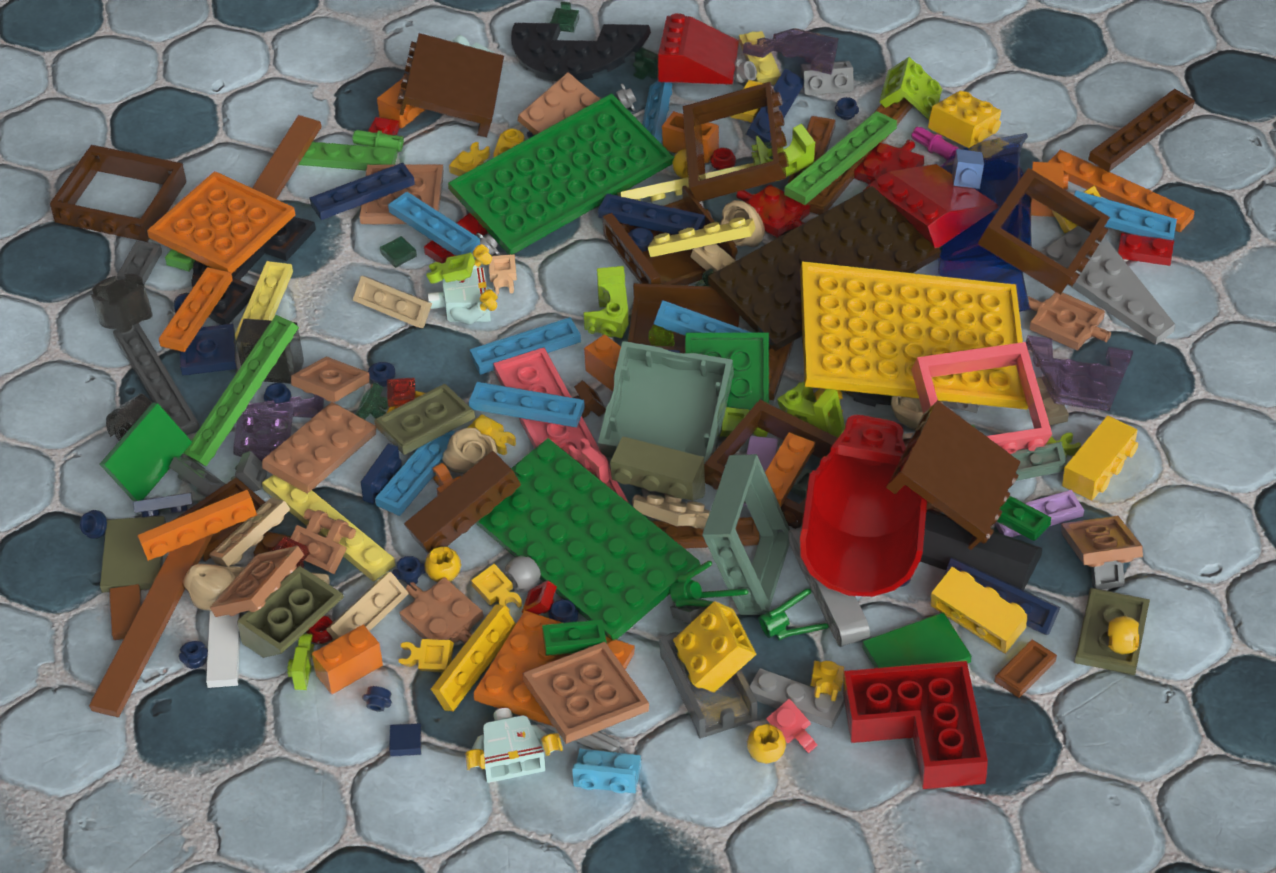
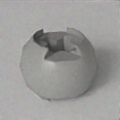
[504,556,541,593]

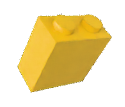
[928,90,1002,148]
[673,601,756,693]

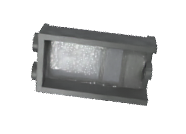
[660,631,757,739]

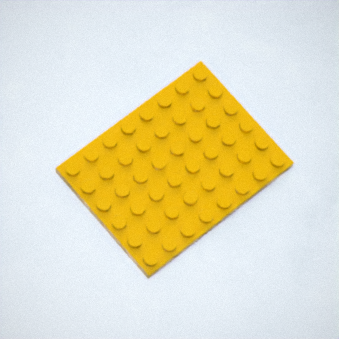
[800,261,1028,410]

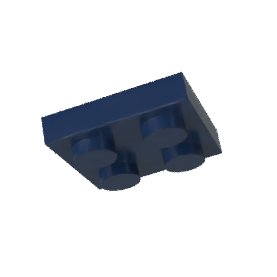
[180,324,237,376]

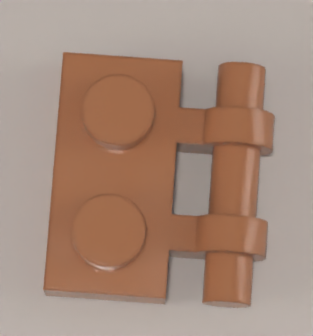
[286,509,356,574]

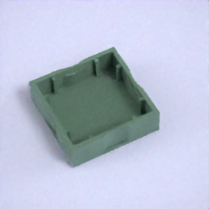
[598,341,734,464]

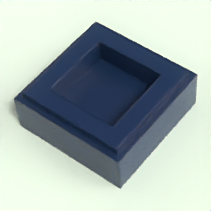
[389,723,422,756]

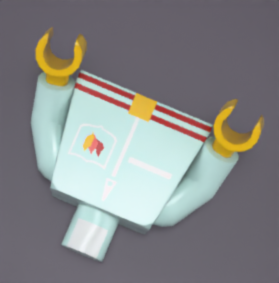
[428,244,498,325]
[465,708,563,783]

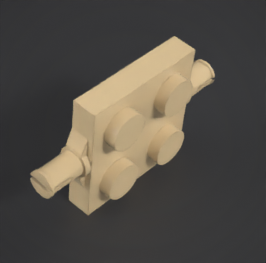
[632,494,710,529]

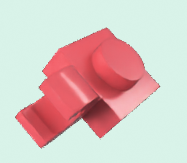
[569,438,610,484]
[766,699,818,753]

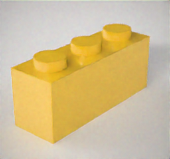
[1062,415,1138,501]
[931,567,1027,654]

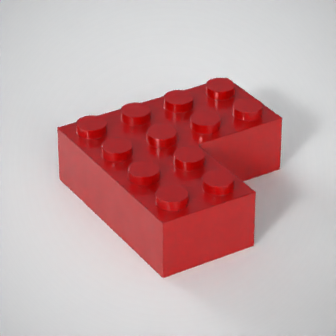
[843,661,988,789]

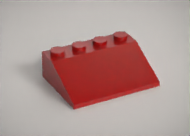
[658,13,739,84]
[868,164,998,248]

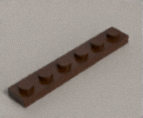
[1088,89,1195,172]

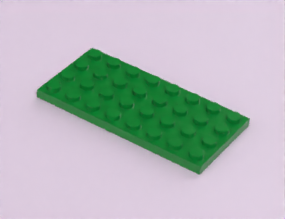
[448,93,674,255]
[475,438,700,641]

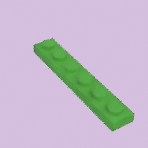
[785,111,897,205]
[183,315,299,466]

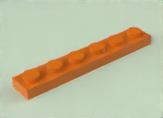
[1048,149,1195,233]

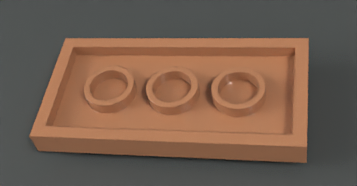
[262,402,376,494]

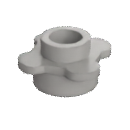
[734,59,757,84]
[616,83,636,111]
[476,233,500,256]

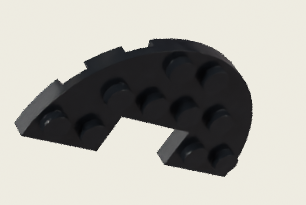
[511,23,651,81]
[191,217,316,325]

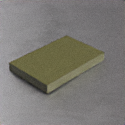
[374,384,475,455]
[100,516,166,593]
[1074,588,1150,675]

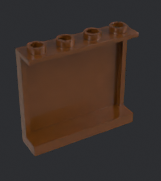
[397,33,504,138]
[603,185,738,286]
[628,283,740,354]
[886,400,1020,550]

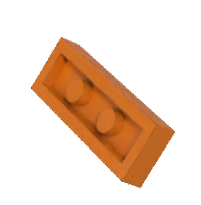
[765,432,815,508]

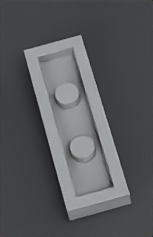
[750,668,844,729]

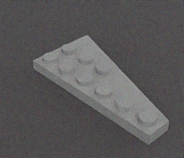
[1040,226,1175,345]

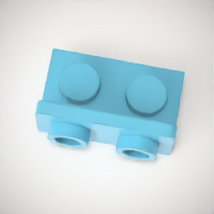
[572,749,641,793]

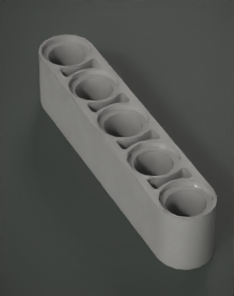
[788,527,870,647]

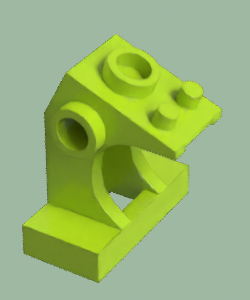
[751,123,815,181]
[583,266,629,338]
[777,381,845,438]

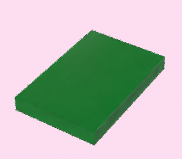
[99,403,192,501]
[862,612,972,668]

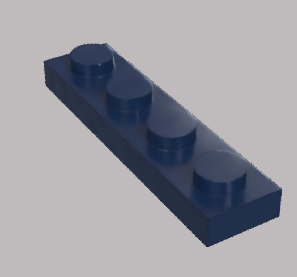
[745,68,804,147]
[310,163,415,220]
[598,193,705,235]
[942,558,1061,635]

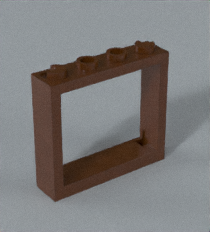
[682,82,789,202]
[50,145,187,242]
[978,168,1110,295]
[704,400,838,529]

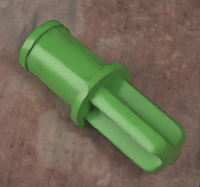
[353,130,404,152]

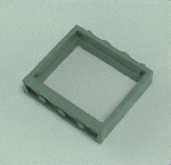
[702,454,790,615]

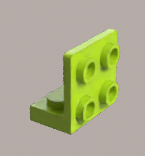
[879,57,942,120]

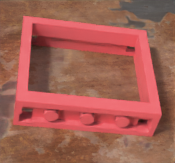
[911,342,1052,454]

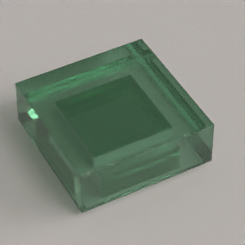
[380,236,417,268]

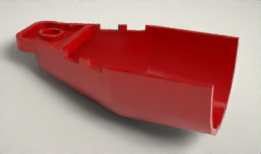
[800,415,927,597]

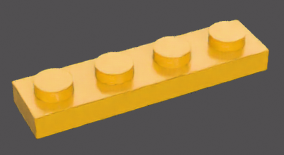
[431,605,516,711]

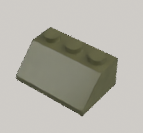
[610,436,705,501]
[237,566,344,658]

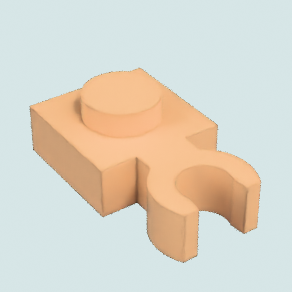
[489,254,517,295]

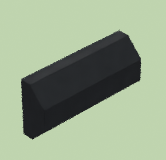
[920,510,1042,590]

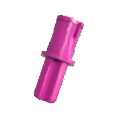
[911,127,959,162]

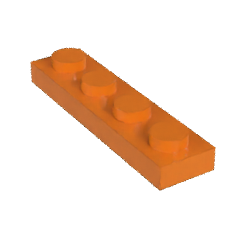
[159,267,233,352]
[137,490,257,561]

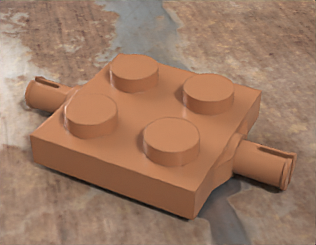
[1024,292,1111,351]
[399,577,484,644]

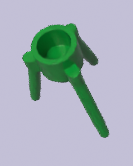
[670,561,748,607]
[758,589,829,641]

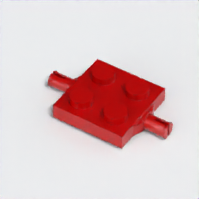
[854,140,925,191]
[736,184,810,238]

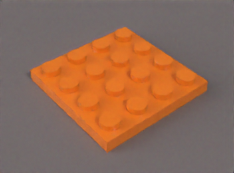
[147,171,296,274]
[474,610,635,727]

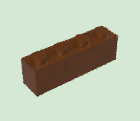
[404,451,521,554]

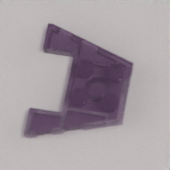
[743,28,839,75]
[1026,335,1133,411]
[233,394,324,462]

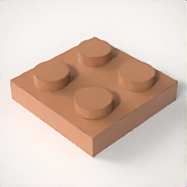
[291,356,369,402]

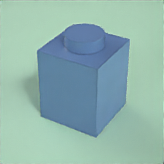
[952,149,984,189]

